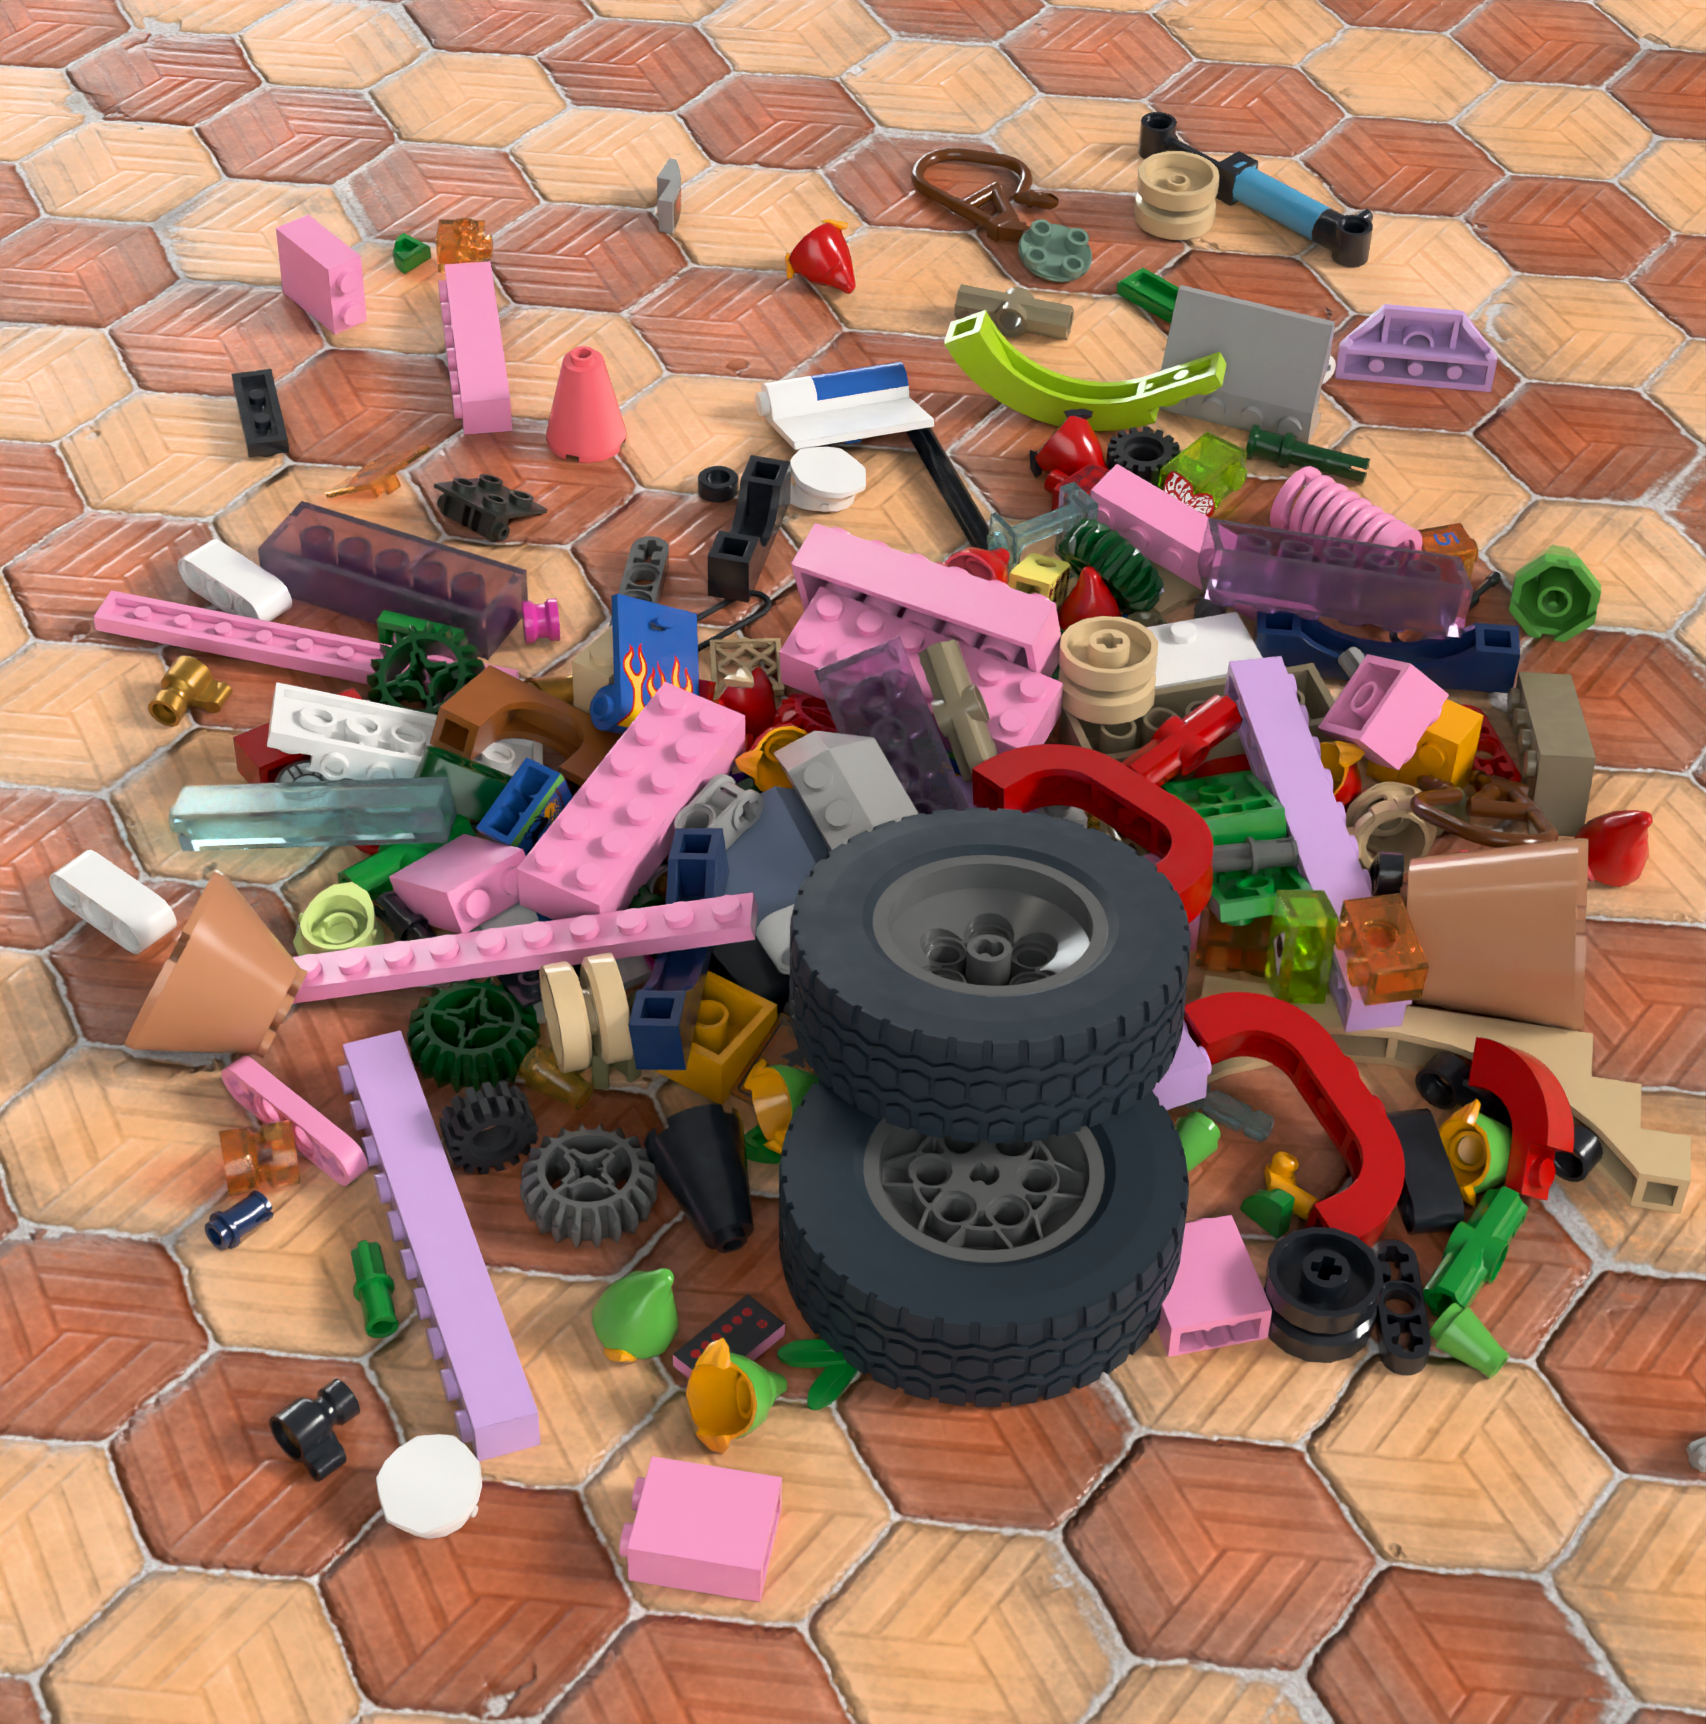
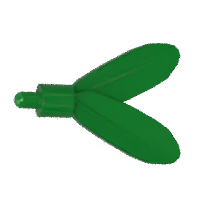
[777,1339,858,1410]

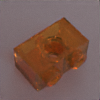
[1333,893,1429,1006]

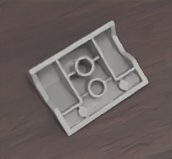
[1159,285,1335,444]

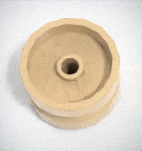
[1134,151,1220,240]
[1058,616,1158,725]
[539,952,633,1073]

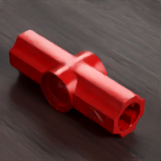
[1121,694,1243,787]

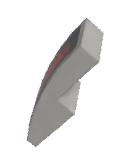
[657,158,681,234]

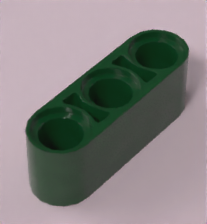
[409,746,513,822]

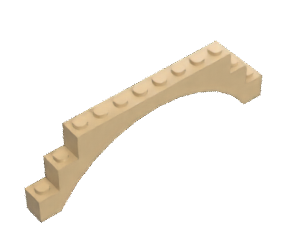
[1201,975,1691,1214]

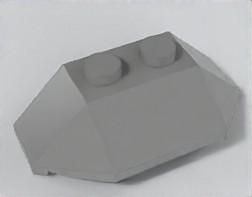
[774,731,918,852]

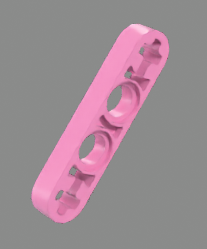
[222,1055,368,1186]

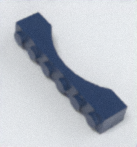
[1253,605,1520,693]
[628,828,729,1070]

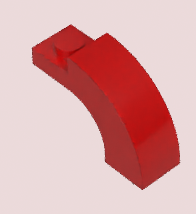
[1468,1036,1574,1201]

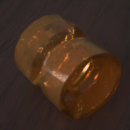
[219,1119,301,1196]

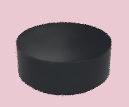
[698,466,738,503]

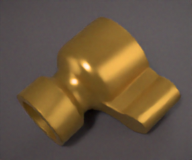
[148,656,233,727]

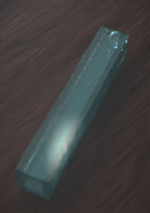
[169,777,457,851]

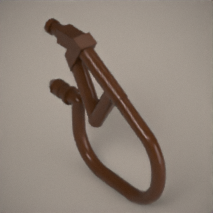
[911,148,1059,242]
[1410,769,1558,848]

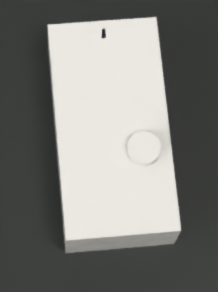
[1146,612,1263,689]

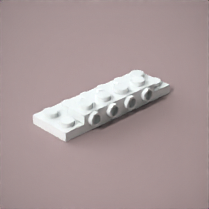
[267,682,543,791]

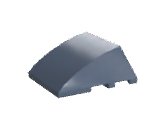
[724,786,829,937]

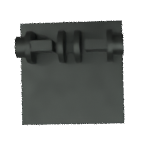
[434,474,548,542]

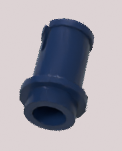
[205,1190,274,1250]

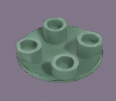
[1018,219,1092,282]

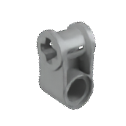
[674,773,764,850]

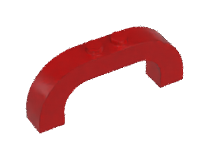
[972,744,1214,924]
[1184,992,1405,1247]

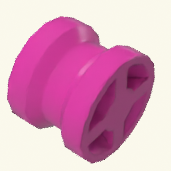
[521,598,560,644]

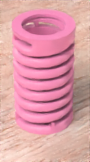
[1270,466,1423,590]

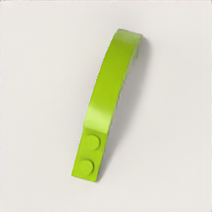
[944,310,1227,431]

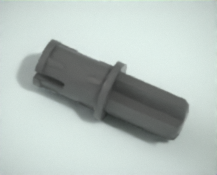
[1213,836,1298,874]

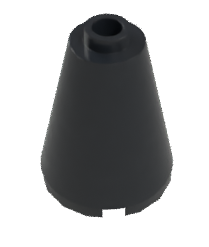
[644,1104,754,1253]

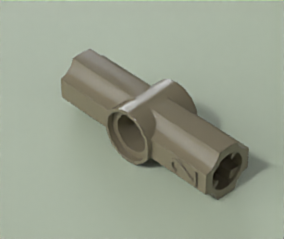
[954,284,1074,340]
[918,639,998,783]

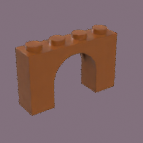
[430,665,622,797]

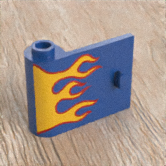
[590,594,700,735]

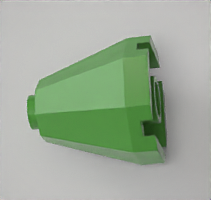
[1509,545,1601,642]

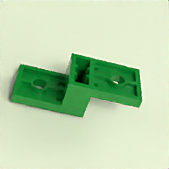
[1161,770,1315,926]

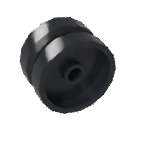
[1263,1227,1383,1363]

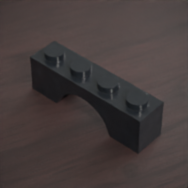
[708,455,791,603]

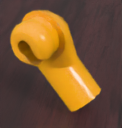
[1264,1151,1320,1221]

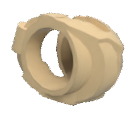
[1345,781,1437,873]

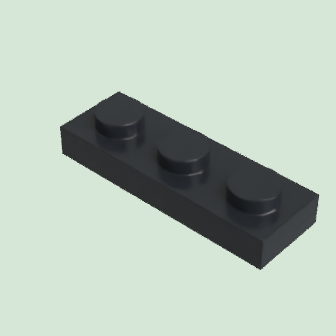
[231,369,289,458]

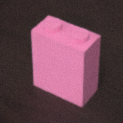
[276,215,367,334]
[389,834,526,934]
[1156,1215,1272,1357]
[619,1456,782,1602]

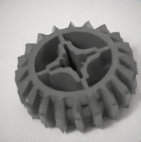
[520,1122,658,1249]

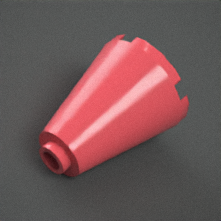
[546,346,626,463]

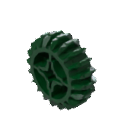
[1058,518,1165,615]
[366,622,486,715]
[407,976,540,1094]

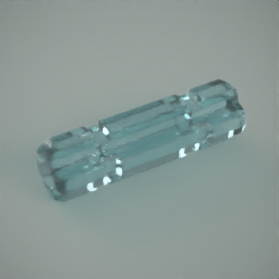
[1183,1085,1275,1142]

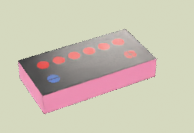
[673,1294,785,1379]

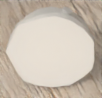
[790,446,866,512]
[376,1434,482,1539]

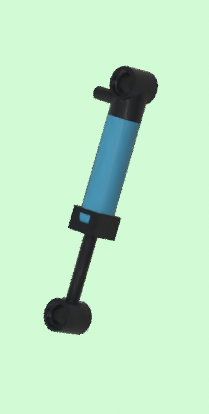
[1138,112,1373,267]

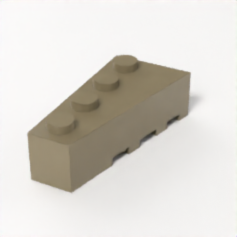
[1507,672,1596,837]

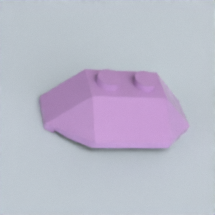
[1335,304,1497,392]

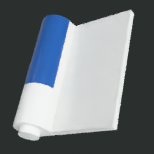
[755,361,934,450]

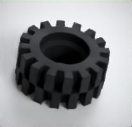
[1106,427,1181,490]
[440,1081,538,1174]

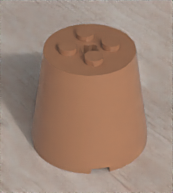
[1397,838,1588,1032]

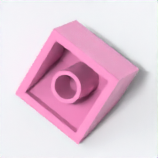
[1318,654,1449,770]

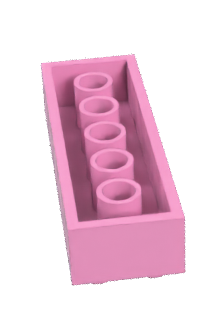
[791,523,1061,678]
[779,586,1063,754]
[516,682,745,920]

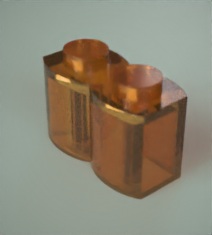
[1195,905,1297,978]

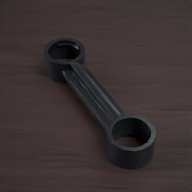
[1415,1052,1603,1182]

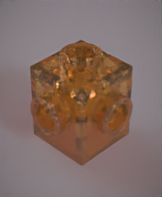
[436,218,493,273]

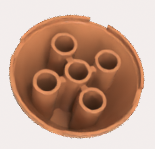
[124,870,308,1058]

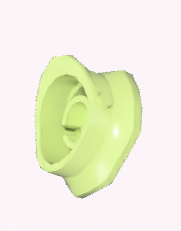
[293,882,385,956]

